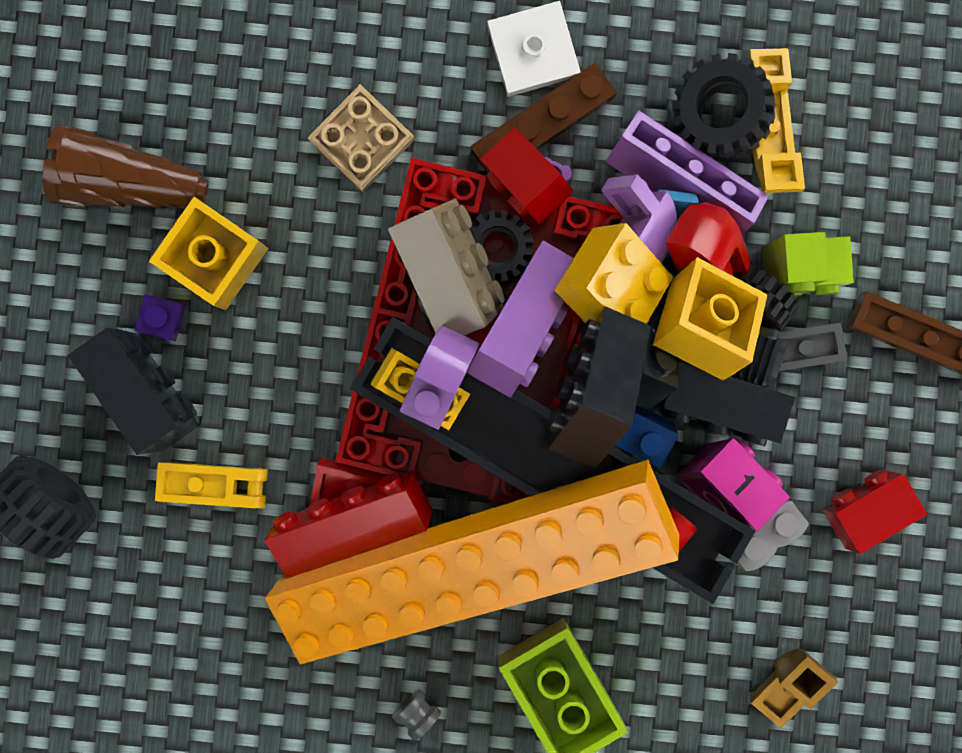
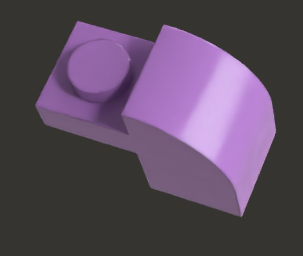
[601,174,677,263]
[400,325,480,430]

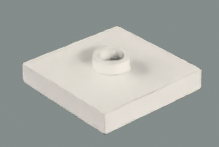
[487,1,581,97]

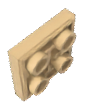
[308,84,415,193]

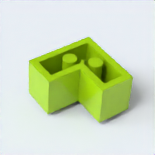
[762,232,854,297]

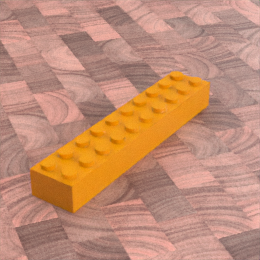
[264,460,679,665]

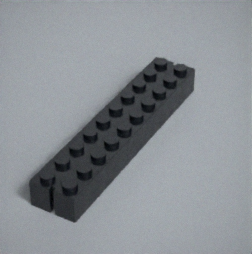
[350,317,756,604]

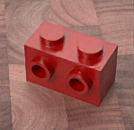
[480,126,574,224]
[822,469,928,554]

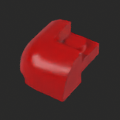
[665,202,751,275]

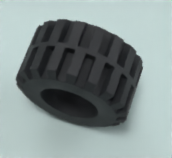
[672,53,776,161]
[0,455,97,559]

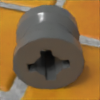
[392,689,441,741]

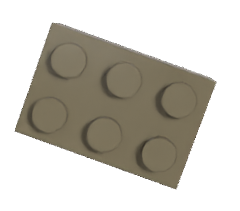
[388,198,505,335]

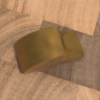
[749,649,838,728]

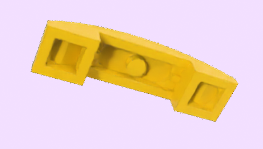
[748,48,805,193]

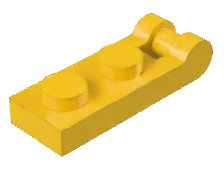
[155,462,268,508]

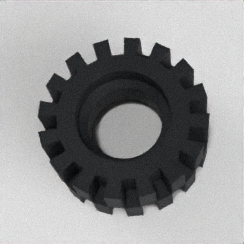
[469,210,534,284]
[733,266,799,331]

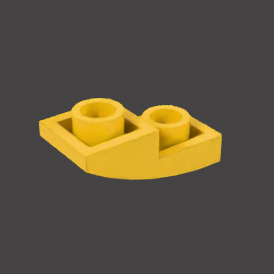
[370,348,470,430]

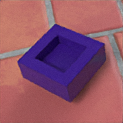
[135,294,186,341]

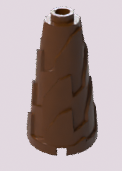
[43,124,209,209]

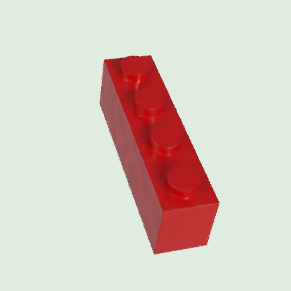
[264,471,433,578]

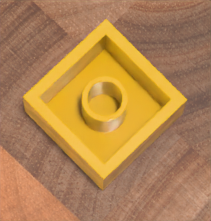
[149,197,269,310]
[554,223,673,324]
[653,257,767,381]

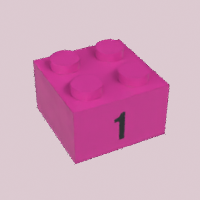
[676,438,790,531]

